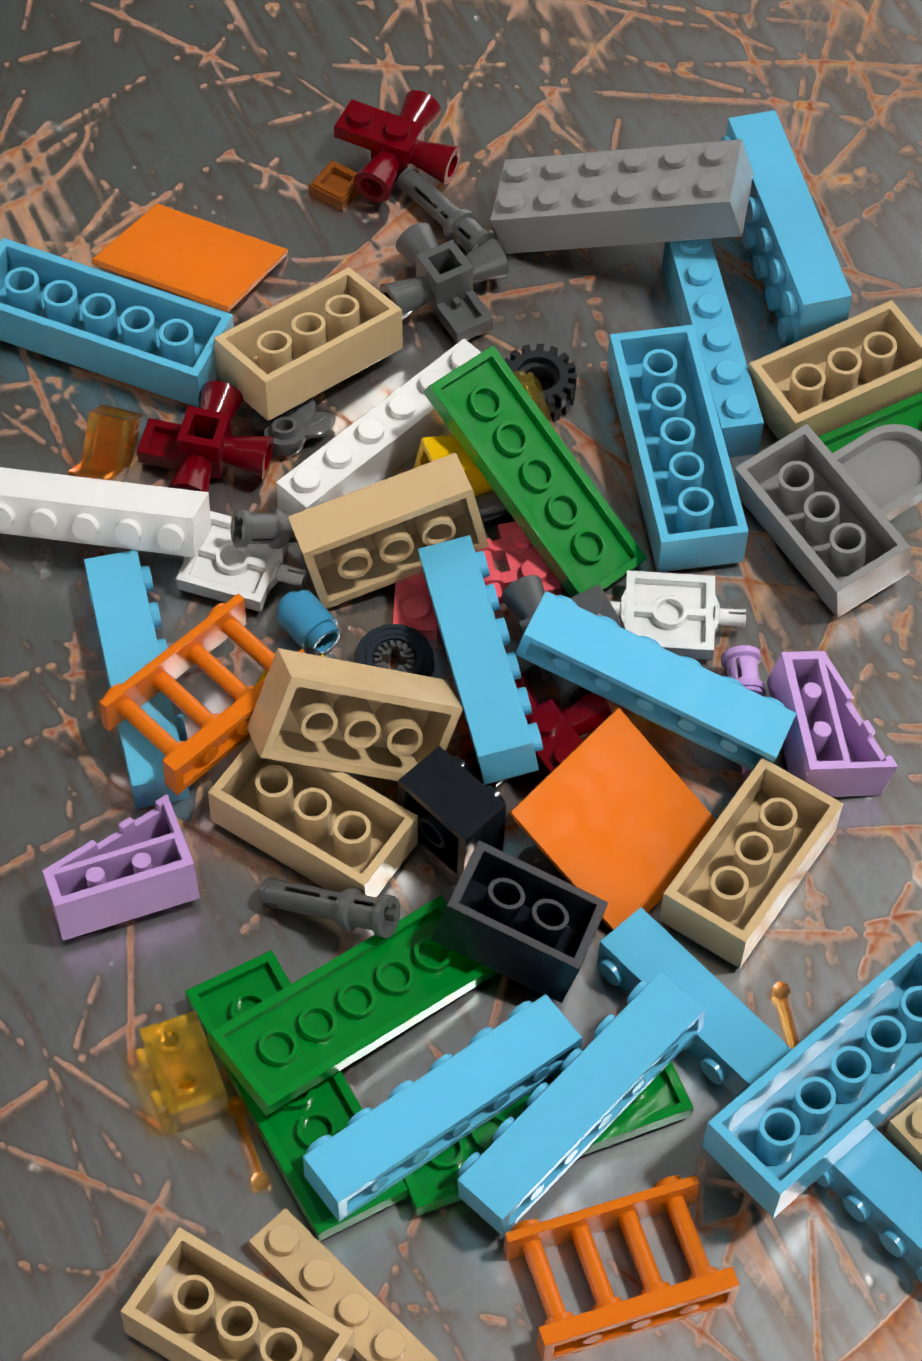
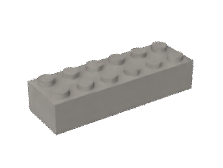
[490,139,753,254]

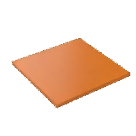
[92,203,289,312]
[508,708,716,932]

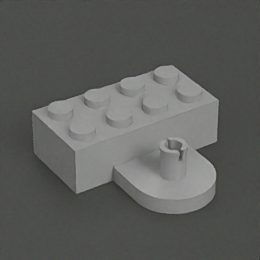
[735,424,922,618]

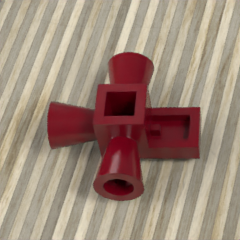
[334,90,461,203]
[137,381,274,492]
[472,673,612,788]

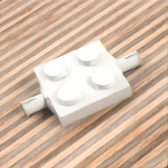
[176,511,308,612]
[610,570,746,660]

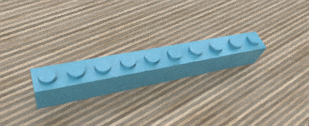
[597,907,922,1283]

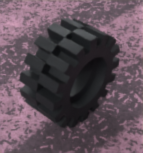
[504,344,577,422]

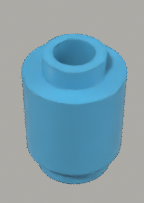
[276,590,341,654]

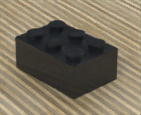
[431,840,609,1003]

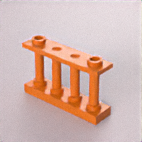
[99,593,305,796]
[503,1175,740,1361]

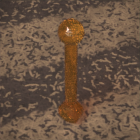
[772,981,800,1049]
[226,1097,271,1191]

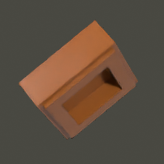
[309,160,359,211]

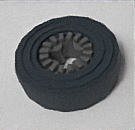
[354,624,435,677]

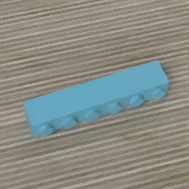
[662,239,764,458]
[418,535,543,785]
[84,550,190,810]
[516,591,796,771]
[457,971,706,1236]
[303,994,582,1222]

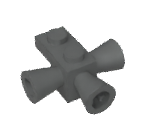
[380,223,509,344]
[501,575,621,708]

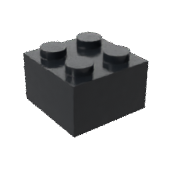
[398,746,506,881]

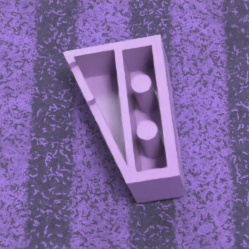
[767,651,898,797]
[42,794,200,941]

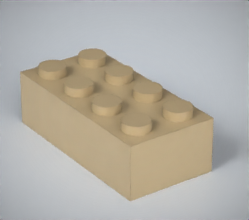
[214,267,403,421]
[748,300,922,440]
[288,453,489,609]
[247,648,463,781]
[208,739,418,897]
[659,757,843,968]
[120,1227,355,1361]

